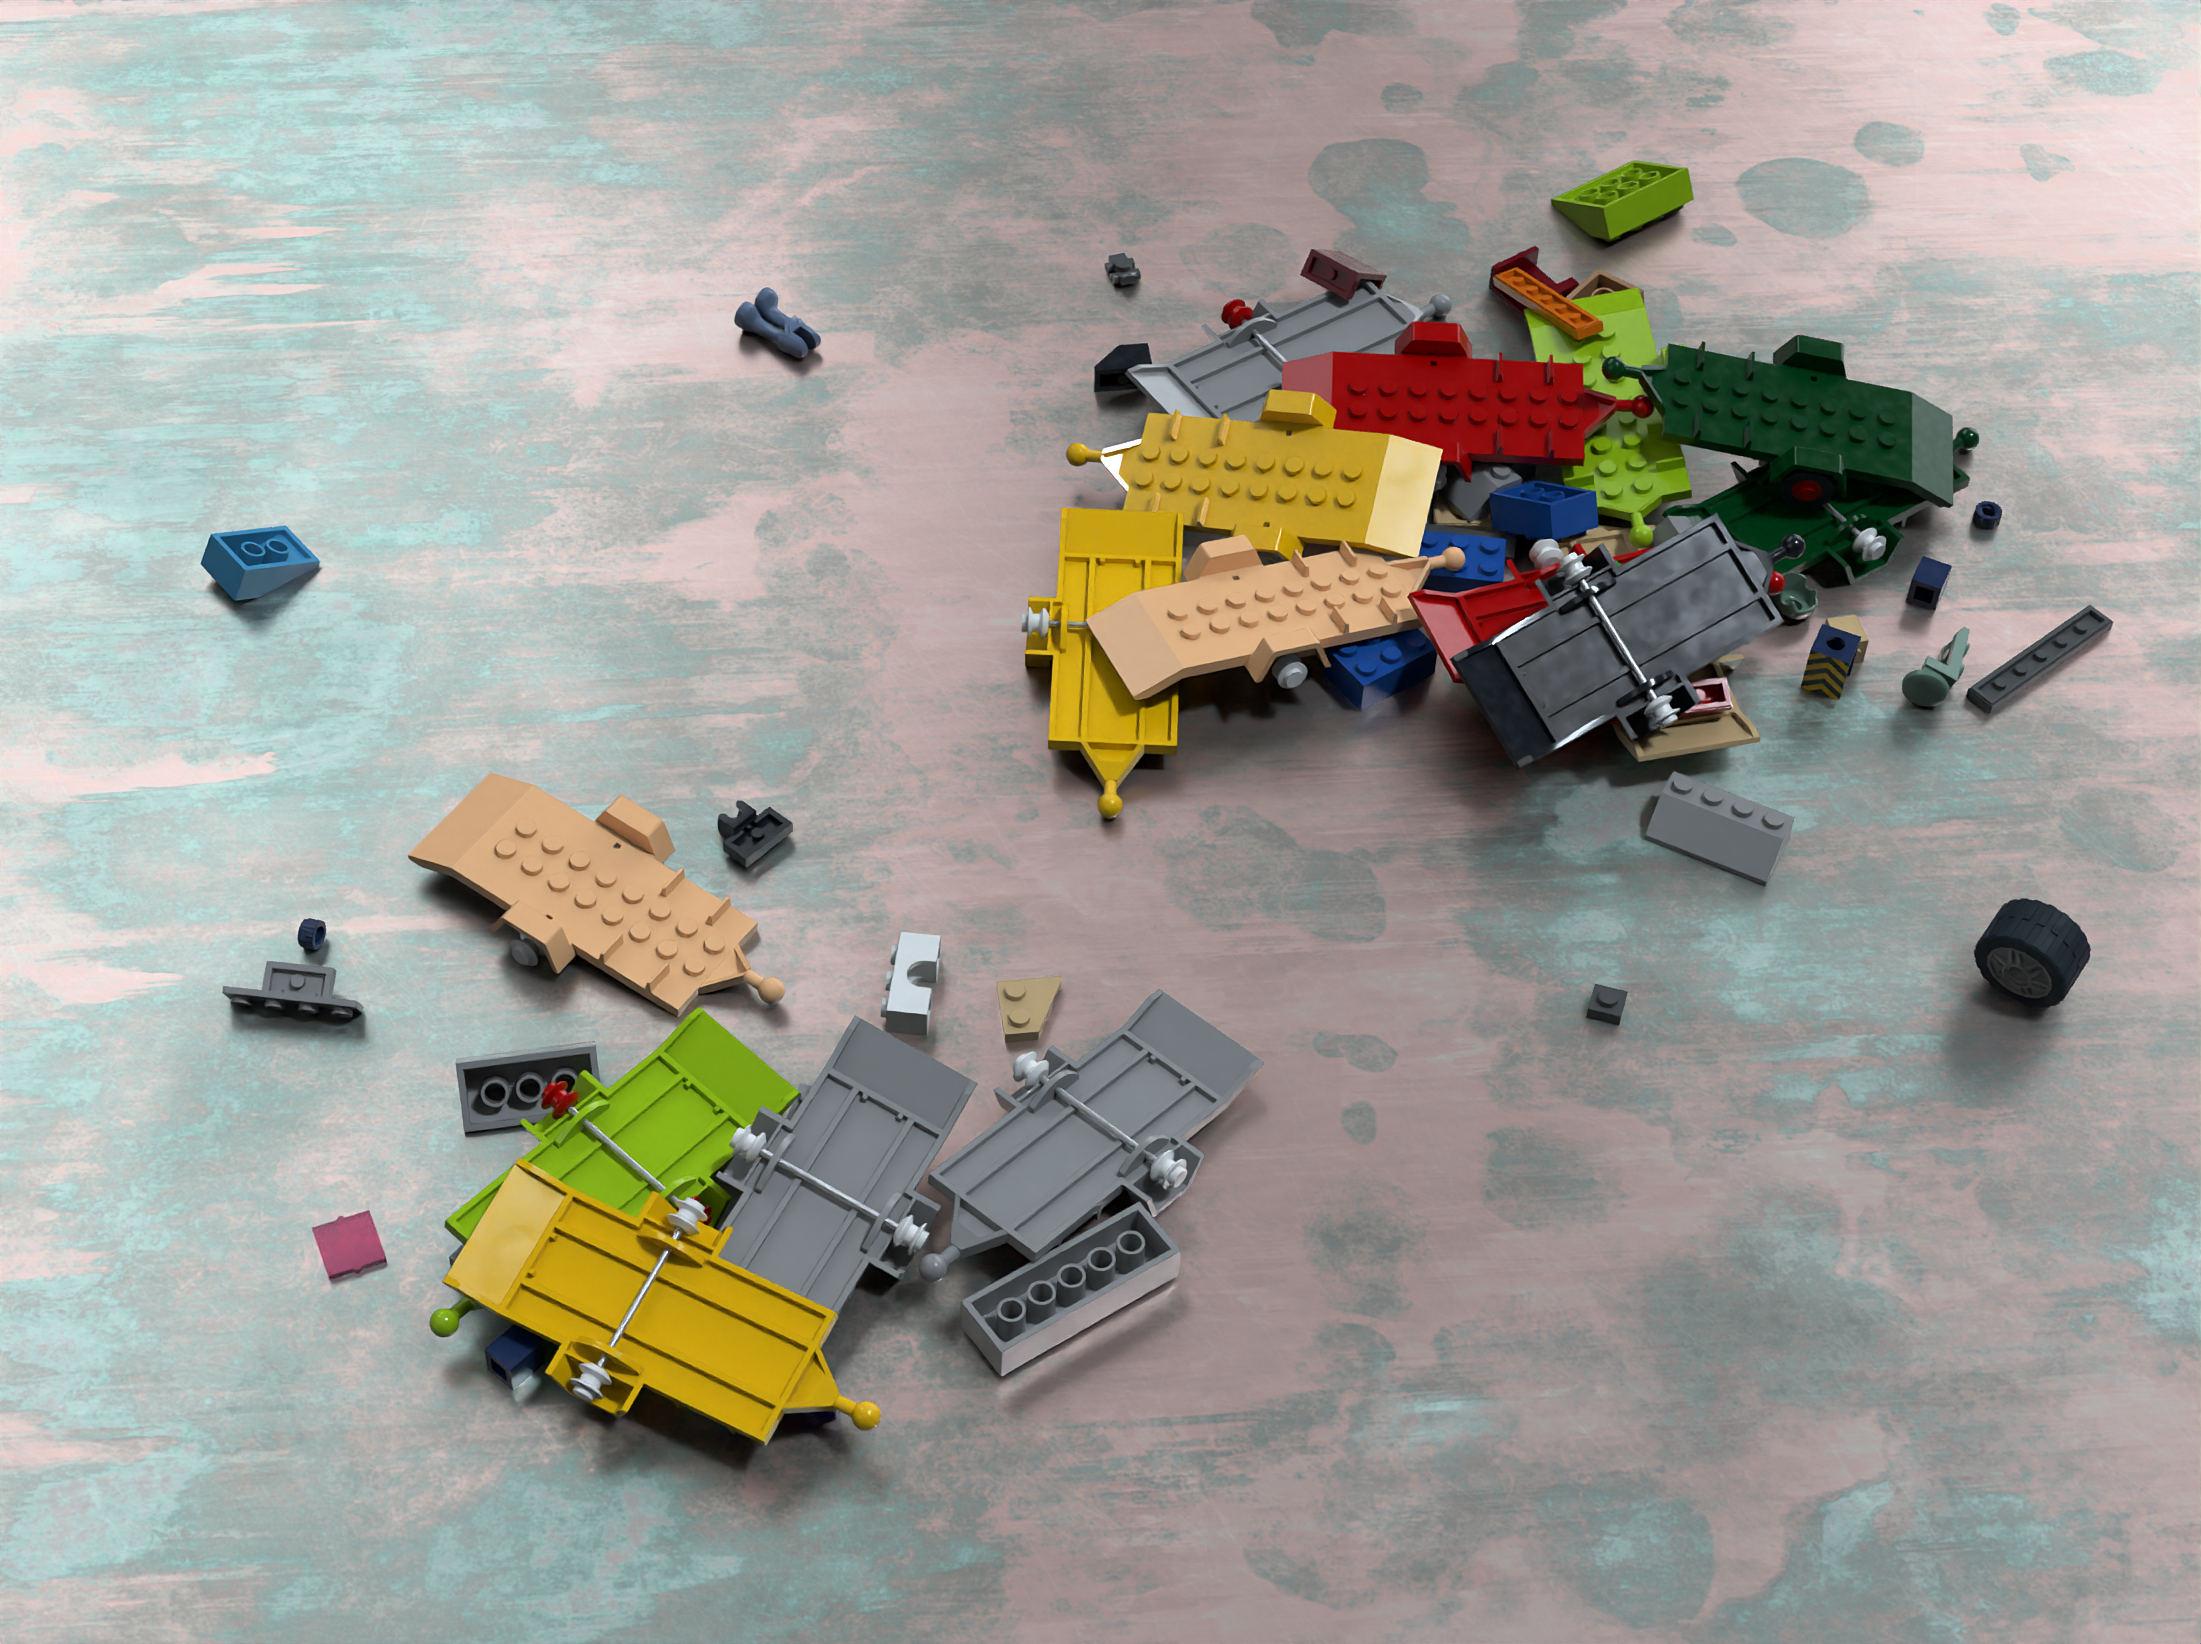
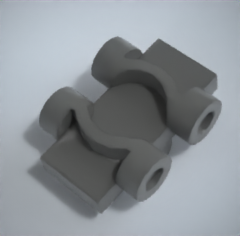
[1105,253,1141,285]

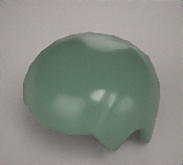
[1772,572,1818,620]

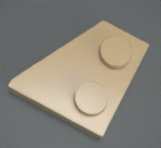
[996,976,1062,1043]

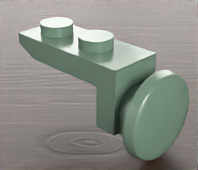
[1902,627,1970,707]

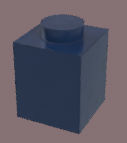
[1906,556,1952,610]
[484,1324,545,1390]

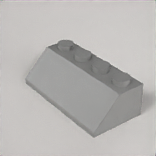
[1438,461,1522,523]
[1644,771,1795,886]
[456,1041,600,1132]

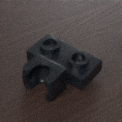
[717,800,793,868]

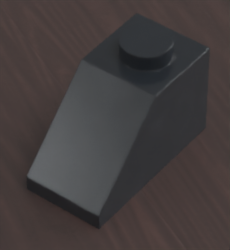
[1093,343,1152,392]

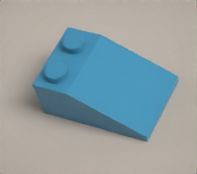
[201,526,320,601]

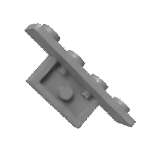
[222,961,364,1018]

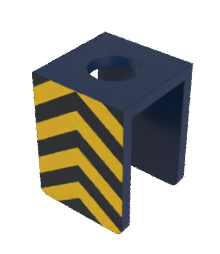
[1801,624,1861,700]

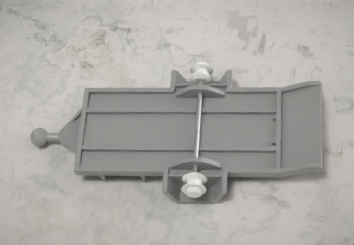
[919,989,1264,1283]
[691,1015,978,1415]

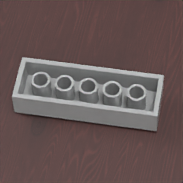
[961,1202,1181,1377]

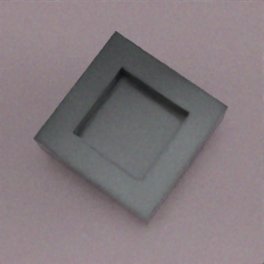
[1586,984,1628,1025]

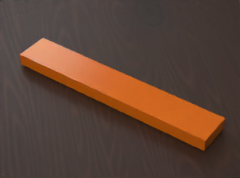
[1493,267,1604,340]

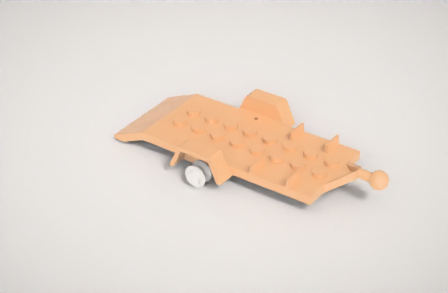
[1085,535,1466,701]
[408,773,785,1017]

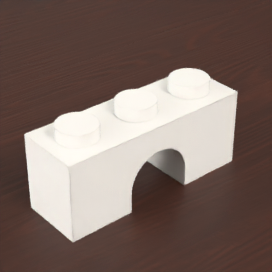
[881,932,941,1036]

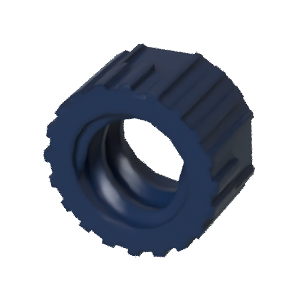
[1973,501,2002,530]
[297,918,326,950]

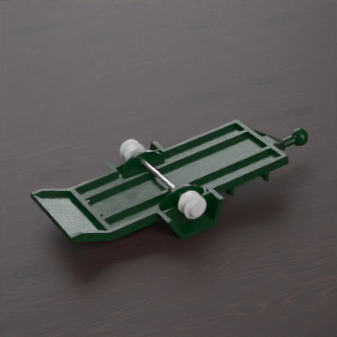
[1662,427,1980,584]

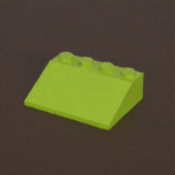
[1551,160,1694,242]

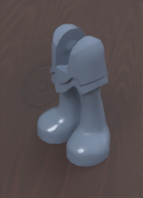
[734,287,821,358]

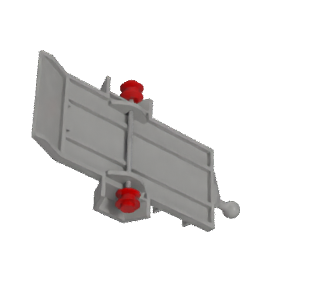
[1125,279,1452,422]

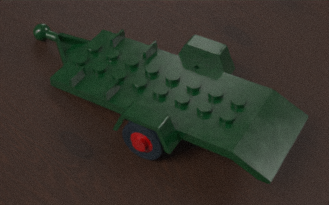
[1601,335,1953,508]

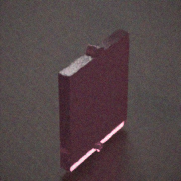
[312,1210,387,1280]

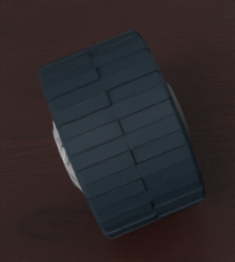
[1974,898,2091,1008]

